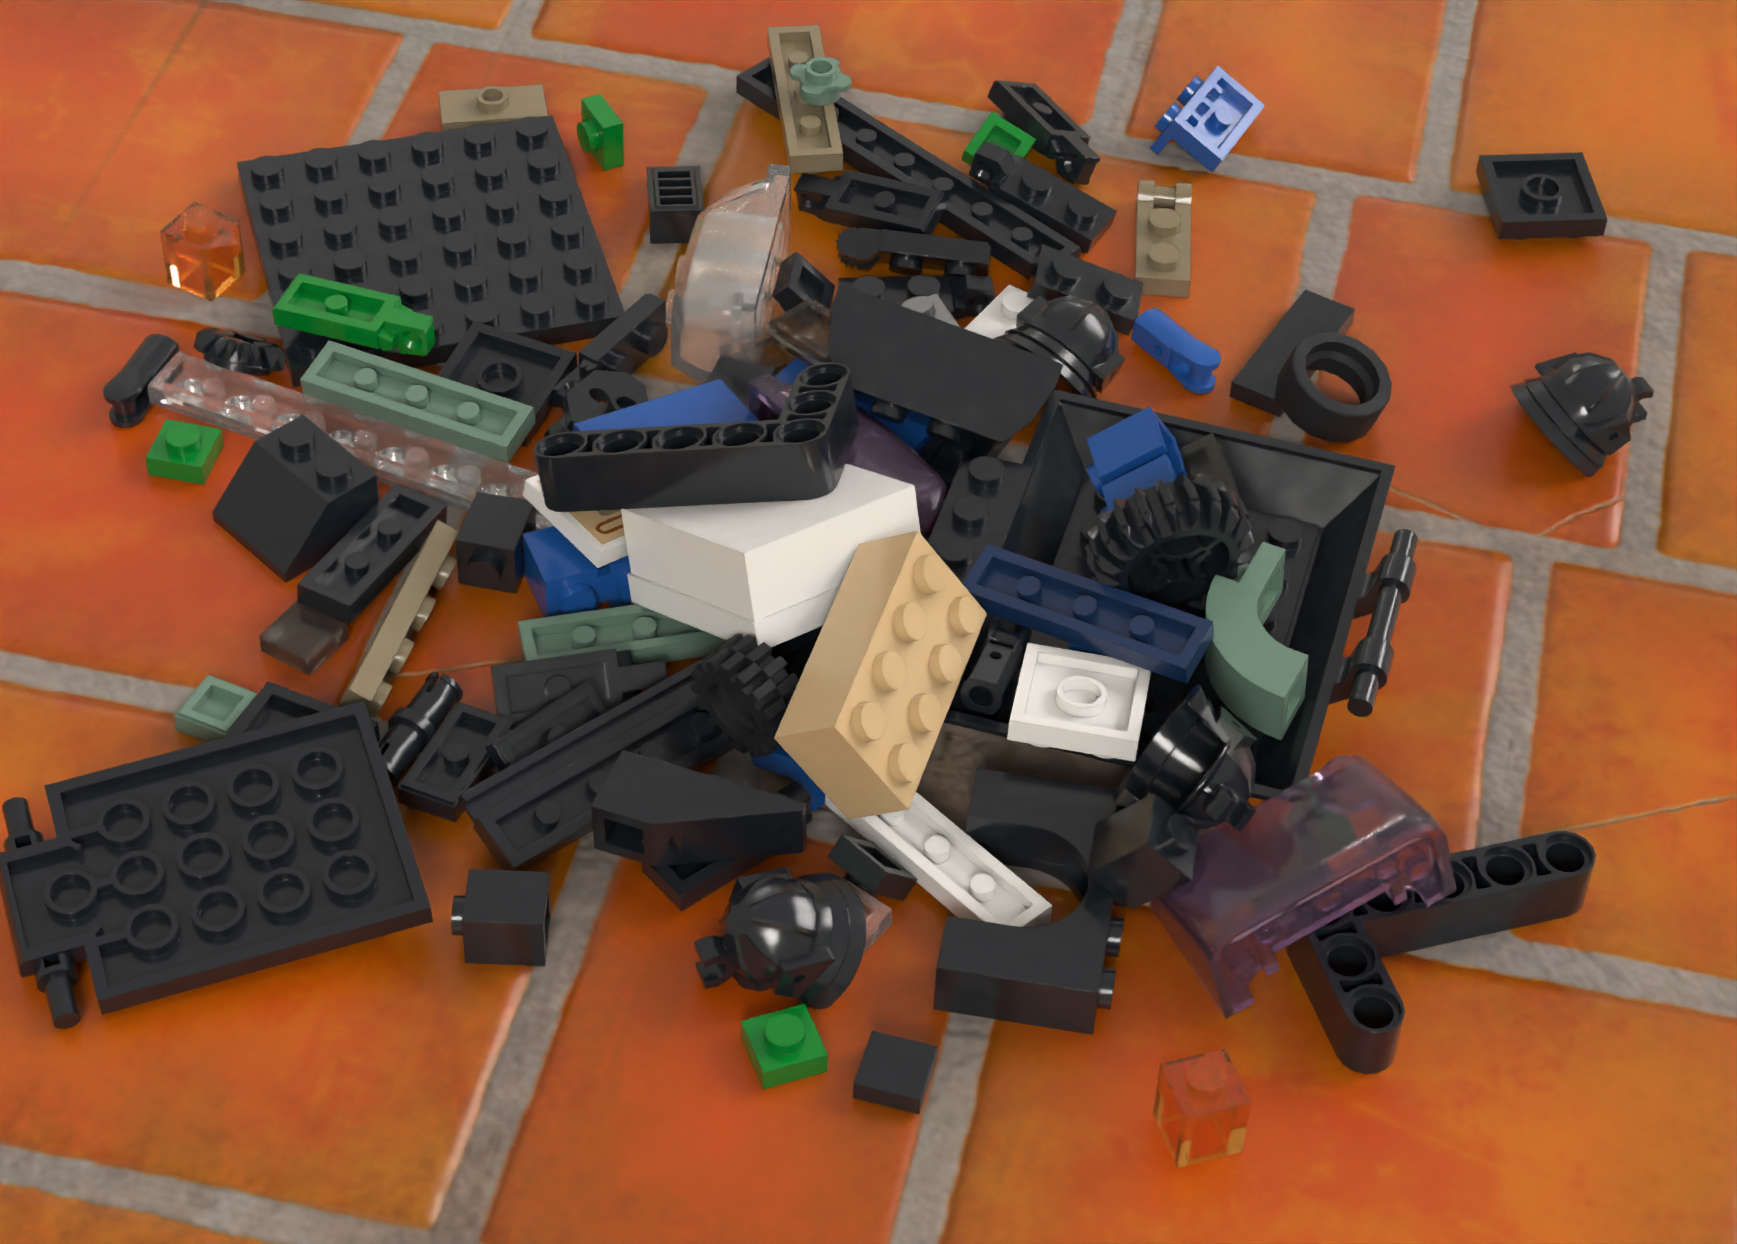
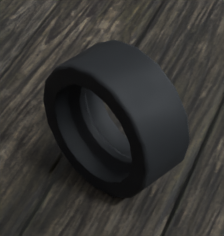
[1276,332,1392,442]

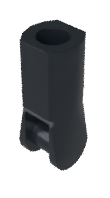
[103,334,182,428]
[960,620,1032,715]

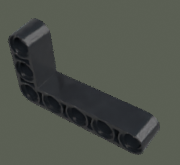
[533,362,859,512]
[1285,831,1596,1074]

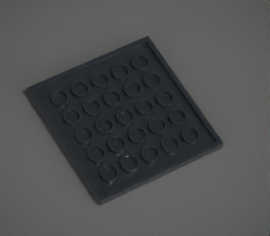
[237,115,624,387]

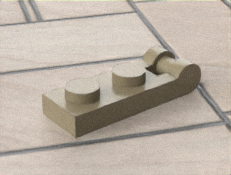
[1134,179,1192,298]

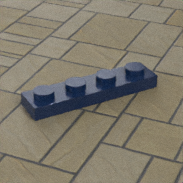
[962,544,1214,684]

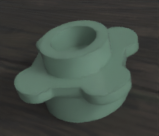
[790,57,852,106]

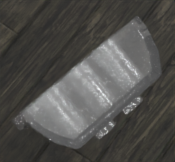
[666,164,792,384]

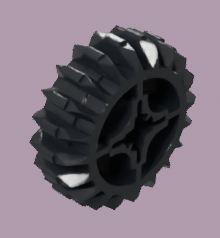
[1084,474,1255,610]

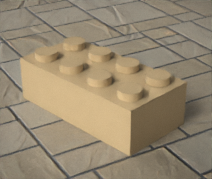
[774,530,987,820]

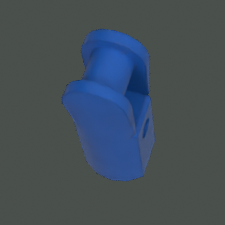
[1131,308,1221,394]

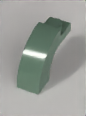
[1204,542,1309,740]

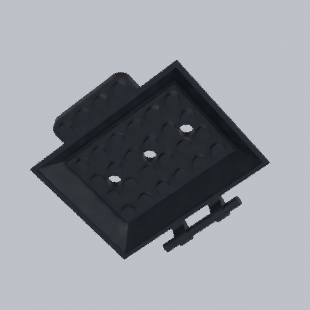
[928,389,1418,809]

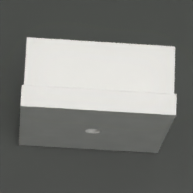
[621,464,921,647]

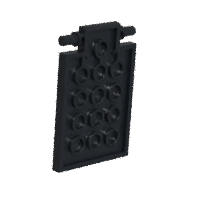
[0,701,433,1029]

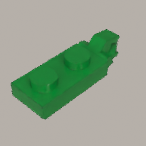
[272,273,436,356]

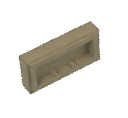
[438,84,548,131]

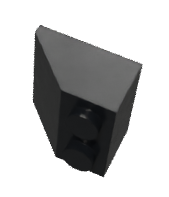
[212,414,379,583]

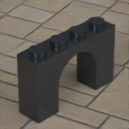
[933,768,1127,1035]

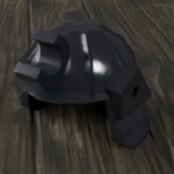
[994,295,1125,399]
[1510,352,1654,477]
[1113,684,1257,832]
[694,867,866,1009]

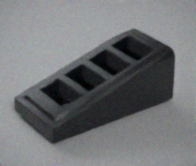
[646,166,704,244]

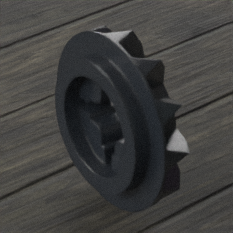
[193,328,287,376]

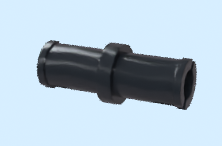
[379,672,463,788]

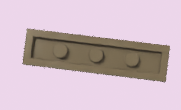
[767,25,843,174]
[337,520,459,719]

